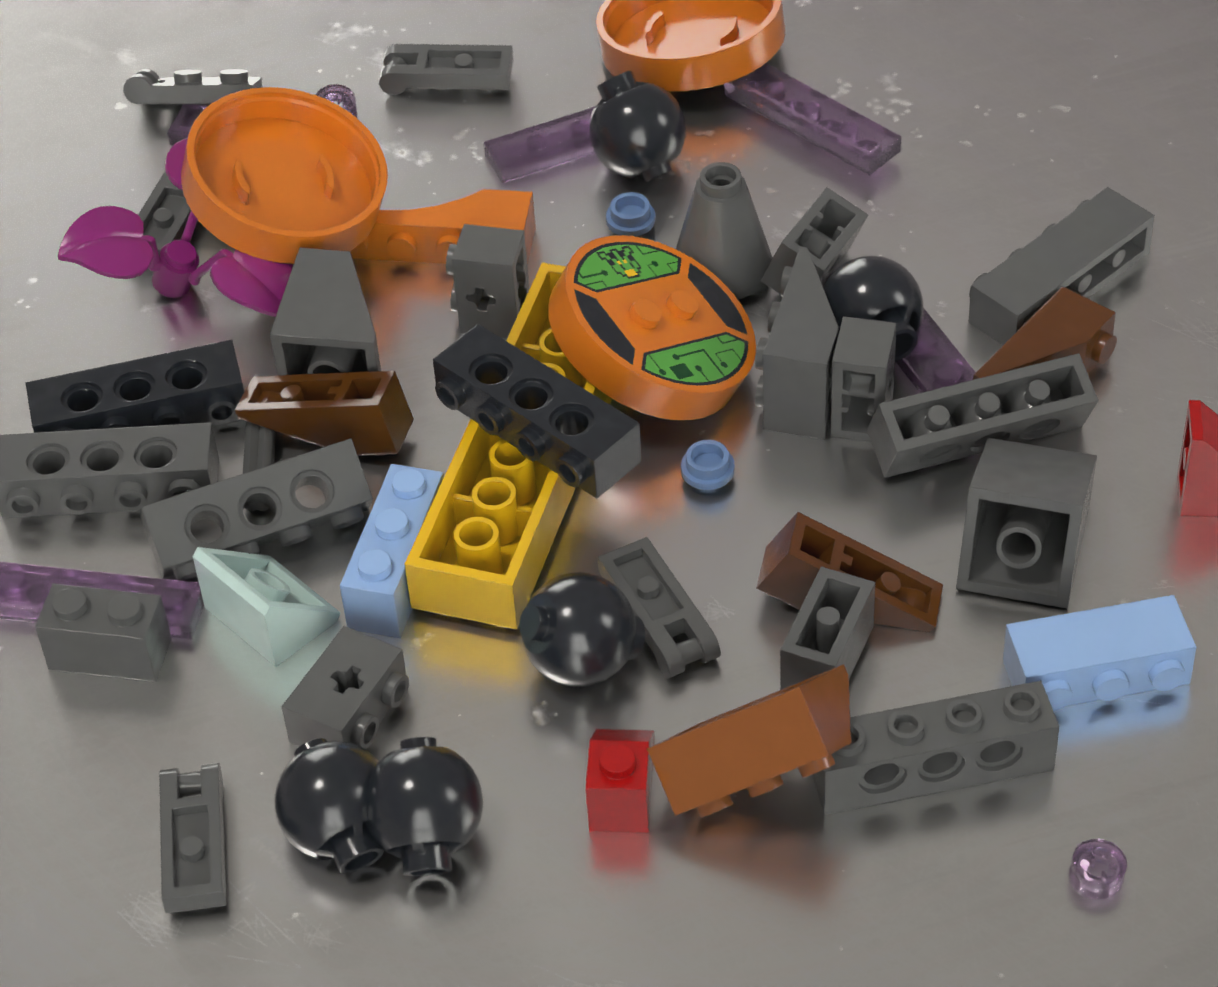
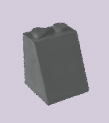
[270,248,381,375]
[956,438,1097,608]

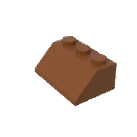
[647,664,851,818]

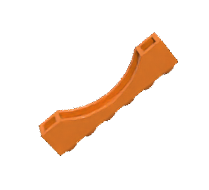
[349,189,536,266]

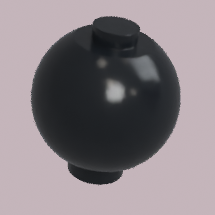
[589,71,686,183]
[823,256,924,361]
[519,572,645,687]
[365,737,483,876]
[274,738,384,873]

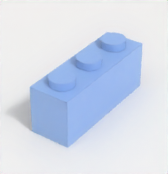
[340,464,444,639]
[1003,595,1197,711]

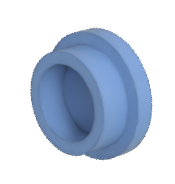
[606,192,655,237]
[681,440,735,490]

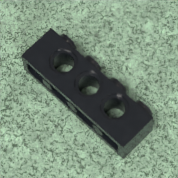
[433,324,641,499]
[25,339,244,433]

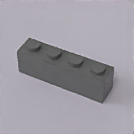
[968,187,1155,345]

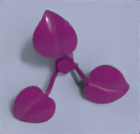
[58,138,293,317]

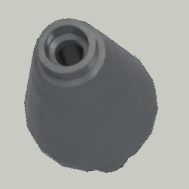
[676,162,773,299]

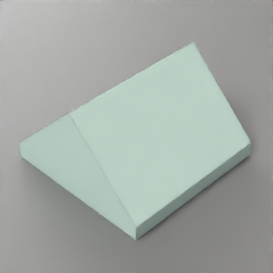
[193,547,341,667]

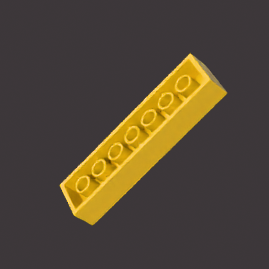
[404,262,612,630]

